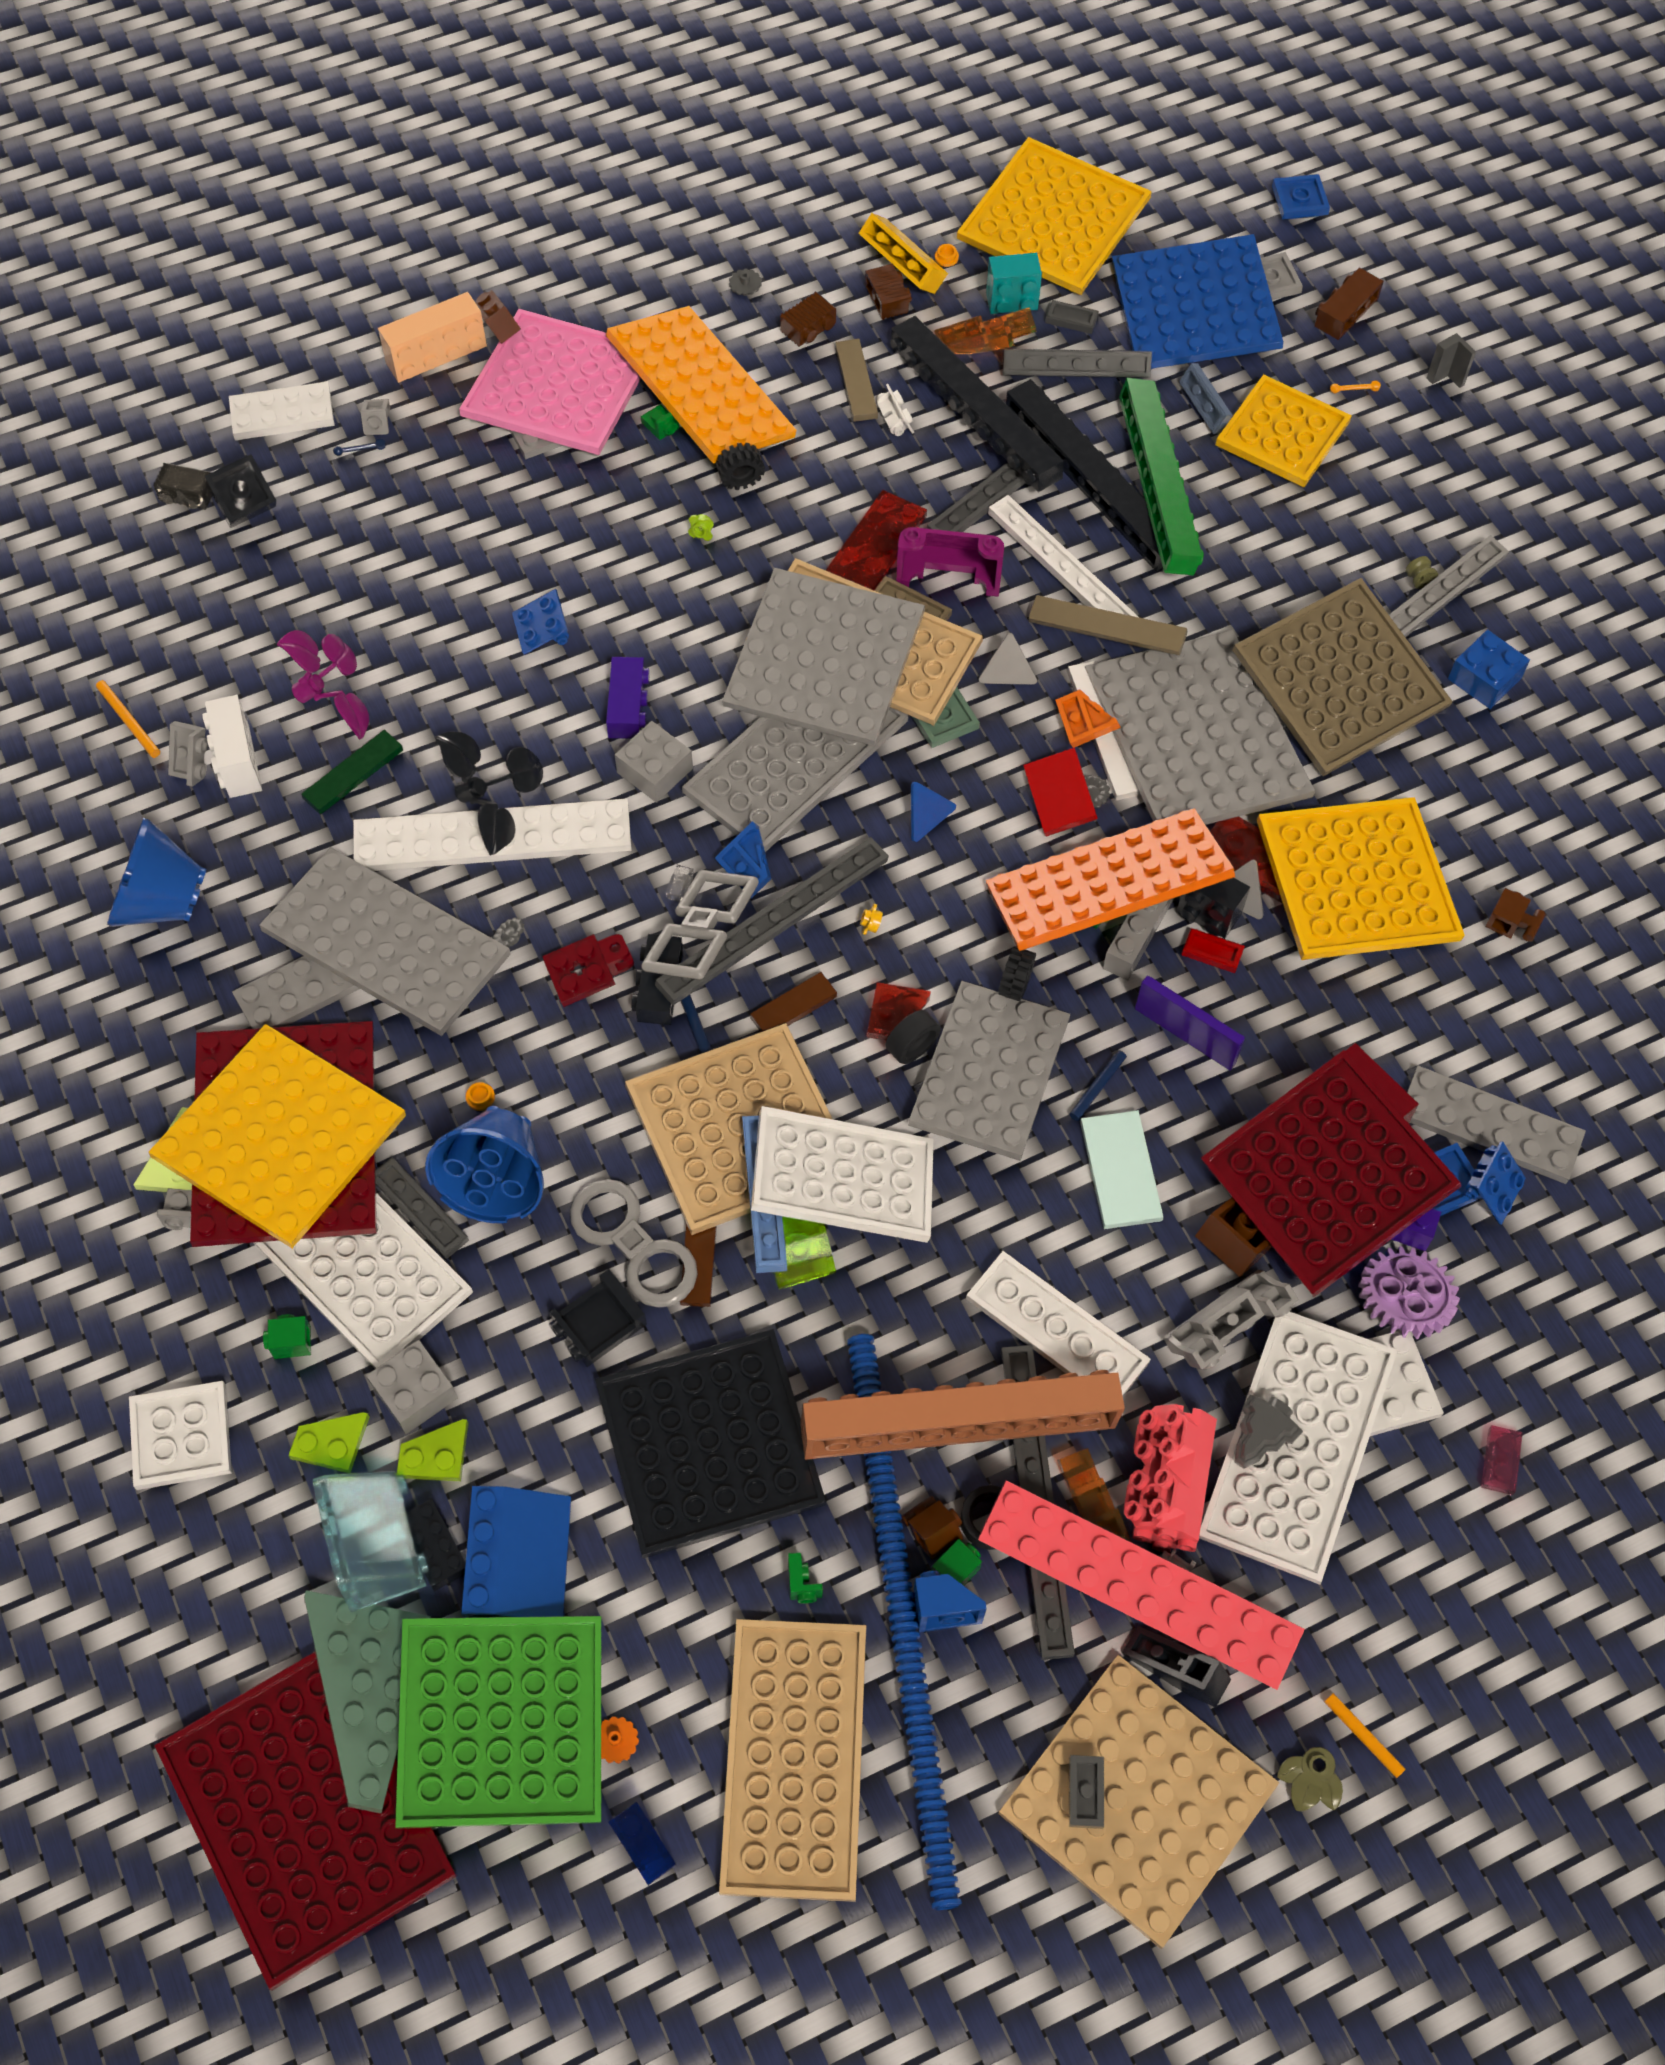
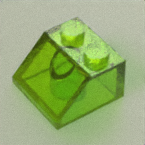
[773,1216,836,1290]

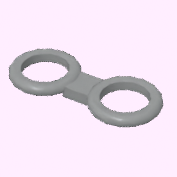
[570,1179,698,1308]

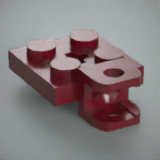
[542,934,634,1007]

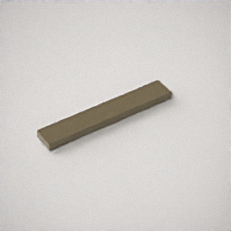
[1029,595,1188,656]

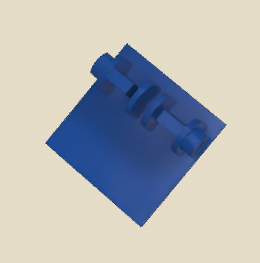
[512,589,569,655]
[1465,1141,1526,1225]

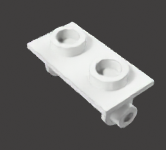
[876,384,914,436]

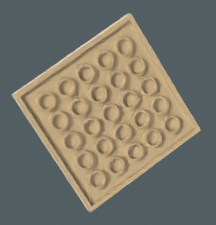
[625,1023,833,1235]
[998,1655,1279,1949]

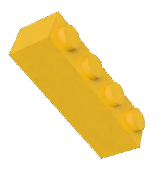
[858,213,948,294]

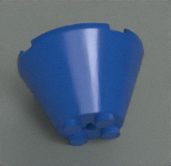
[107,818,207,927]
[425,1106,544,1223]

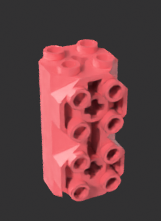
[1124,1404,1217,1553]

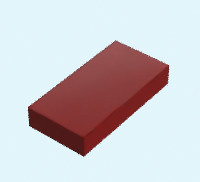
[1182,928,1245,973]

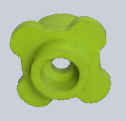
[688,514,714,541]

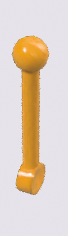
[1330,381,1381,394]

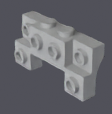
[1163,1270,1299,1370]

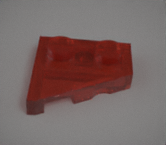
[867,982,931,1041]

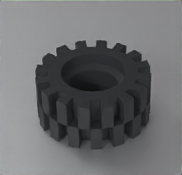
[716,443,765,490]
[998,946,1036,1002]

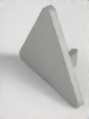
[979,633,1037,684]
[1234,860,1264,919]

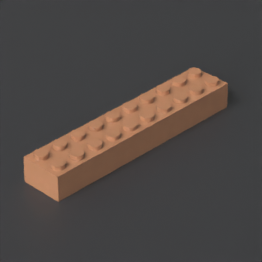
[801,1370,1125,1460]

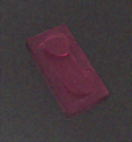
[1481,1425,1523,1495]

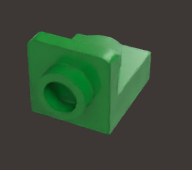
[641,404,679,440]
[788,1553,823,1604]

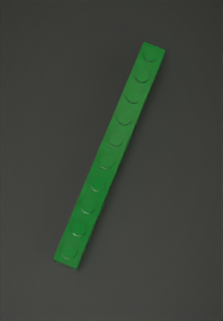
[1119,378,1204,576]

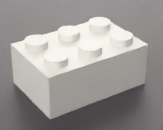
[202,695,262,798]

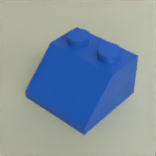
[913,1571,987,1632]

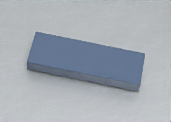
[1179,363,1233,434]

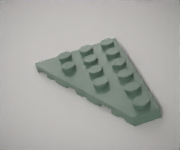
[304,1590,431,1814]

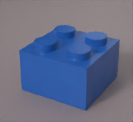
[1448,629,1530,709]

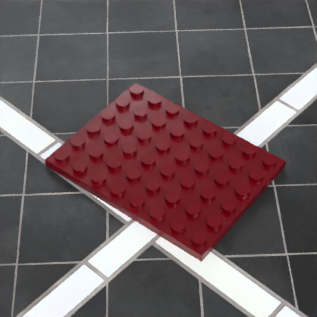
[190,1021,377,1247]
[154,1652,457,1991]

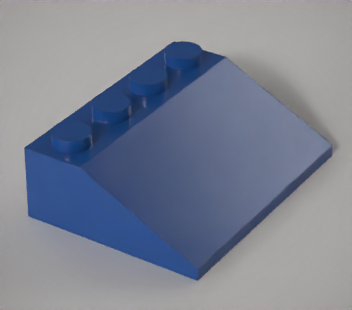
[461,1486,571,1618]

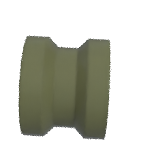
[1406,556,1438,589]

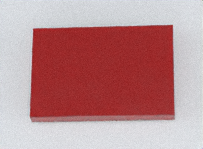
[1023,747,1098,837]

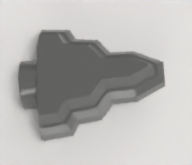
[1234,1395,1303,1469]

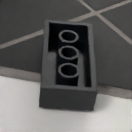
[396,1499,466,1592]

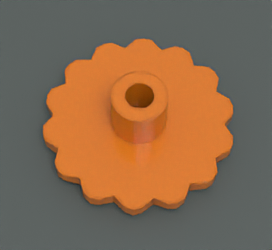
[601,1717,639,1764]

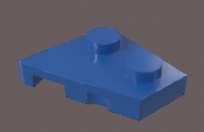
[715,821,771,898]

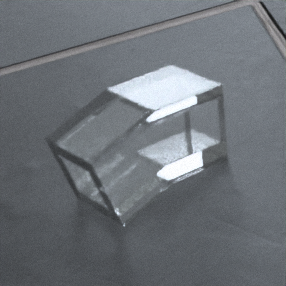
[666,864,694,902]

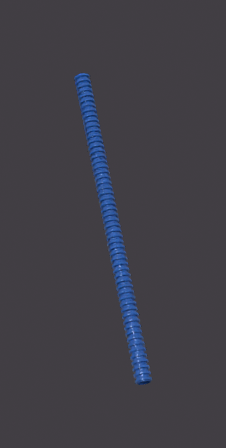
[847,1334,962,1910]

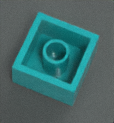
[986,252,1042,314]

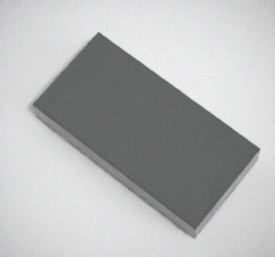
[1045,300,1099,334]

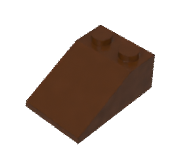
[1195,1198,1272,1277]

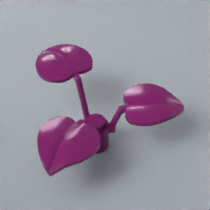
[277,630,369,740]

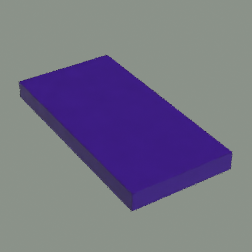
[1135,975,1245,1071]

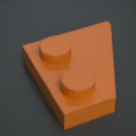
[1055,689,1121,748]

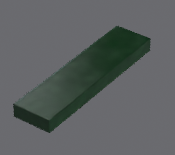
[301,729,403,815]

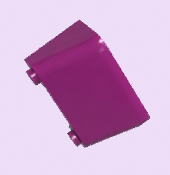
[896,527,1004,597]

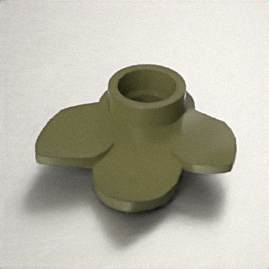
[1277,1747,1343,1811]

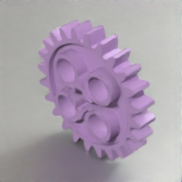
[1358,1246,1460,1339]

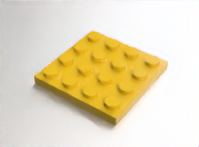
[1215,374,1352,487]

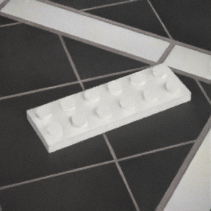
[966,1251,1151,1396]

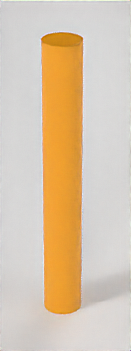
[1324,1693,1406,1778]

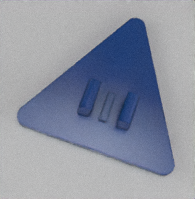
[911,782,956,842]

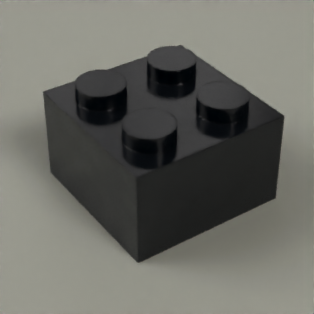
[205,454,277,528]
[1177,877,1250,939]

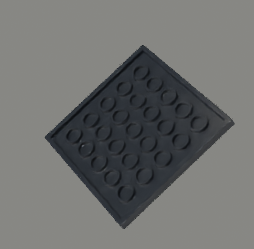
[595,1329,826,1559]

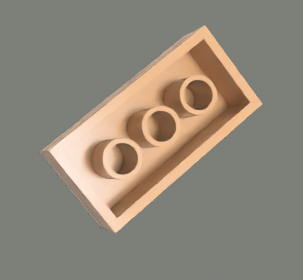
[378,292,487,383]

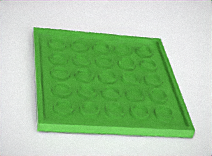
[396,1616,601,1828]

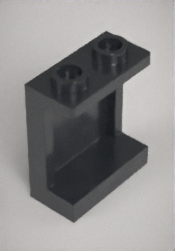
[549,1269,647,1367]

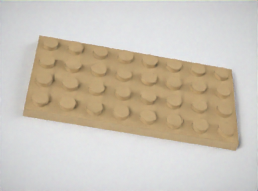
[745,558,983,726]
[719,1619,866,1902]

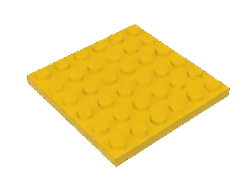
[957,137,1152,295]
[1256,797,1465,960]
[149,1024,406,1249]

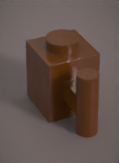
[1485,888,1546,942]
[901,1496,963,1560]

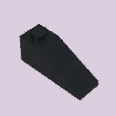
[1122,1626,1231,1708]

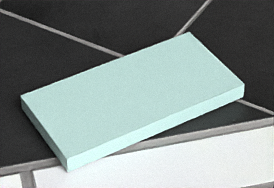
[1080,1110,1163,1229]

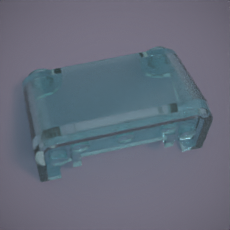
[313,1471,429,1612]

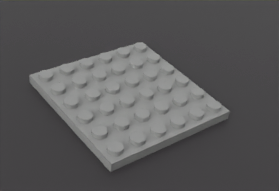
[722,568,925,746]

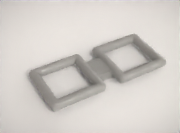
[641,870,759,980]

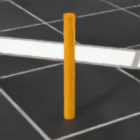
[96,680,160,758]

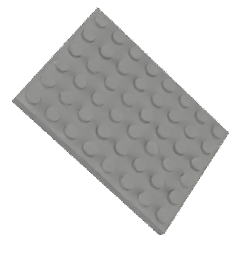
[1085,630,1315,825]

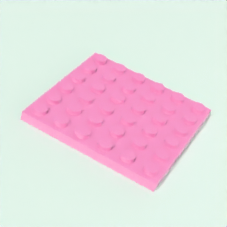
[459,309,641,455]

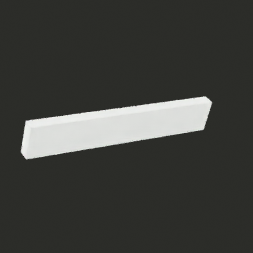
[1067,661,1141,801]

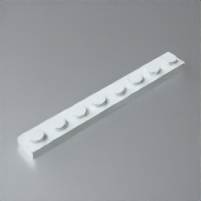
[988,495,1138,617]

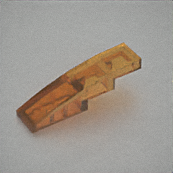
[1057,1448,1131,1542]

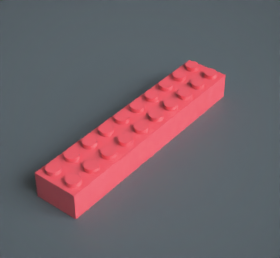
[978,1480,1305,1690]

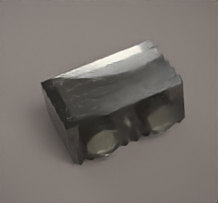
[153,463,212,510]

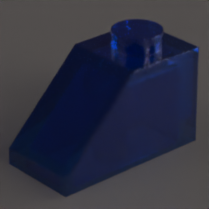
[608,1802,676,1886]

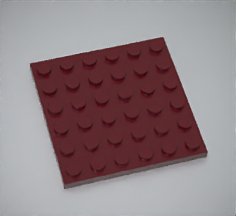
[1201,1050,1461,1297]

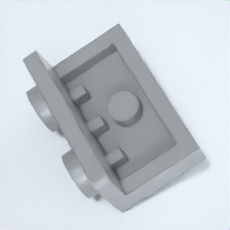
[168,721,208,787]

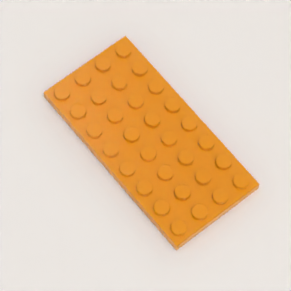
[606,306,797,463]

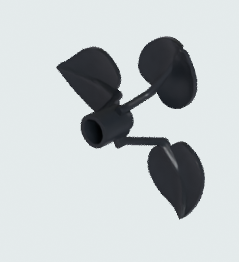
[435,732,543,856]

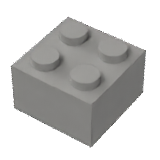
[615,721,693,803]
[366,1339,458,1434]

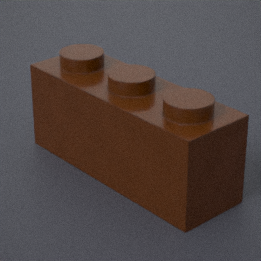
[1314,267,1384,340]

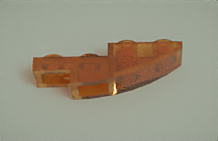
[934,307,1037,354]

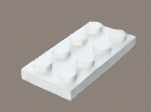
[229,381,335,440]

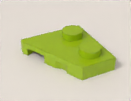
[288,1412,370,1473]
[397,1419,468,1482]

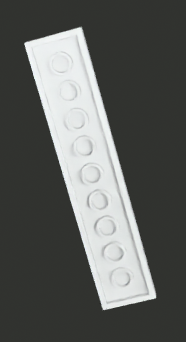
[354,799,632,871]

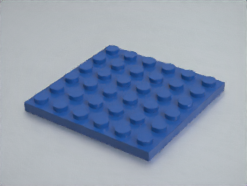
[1112,234,1284,369]

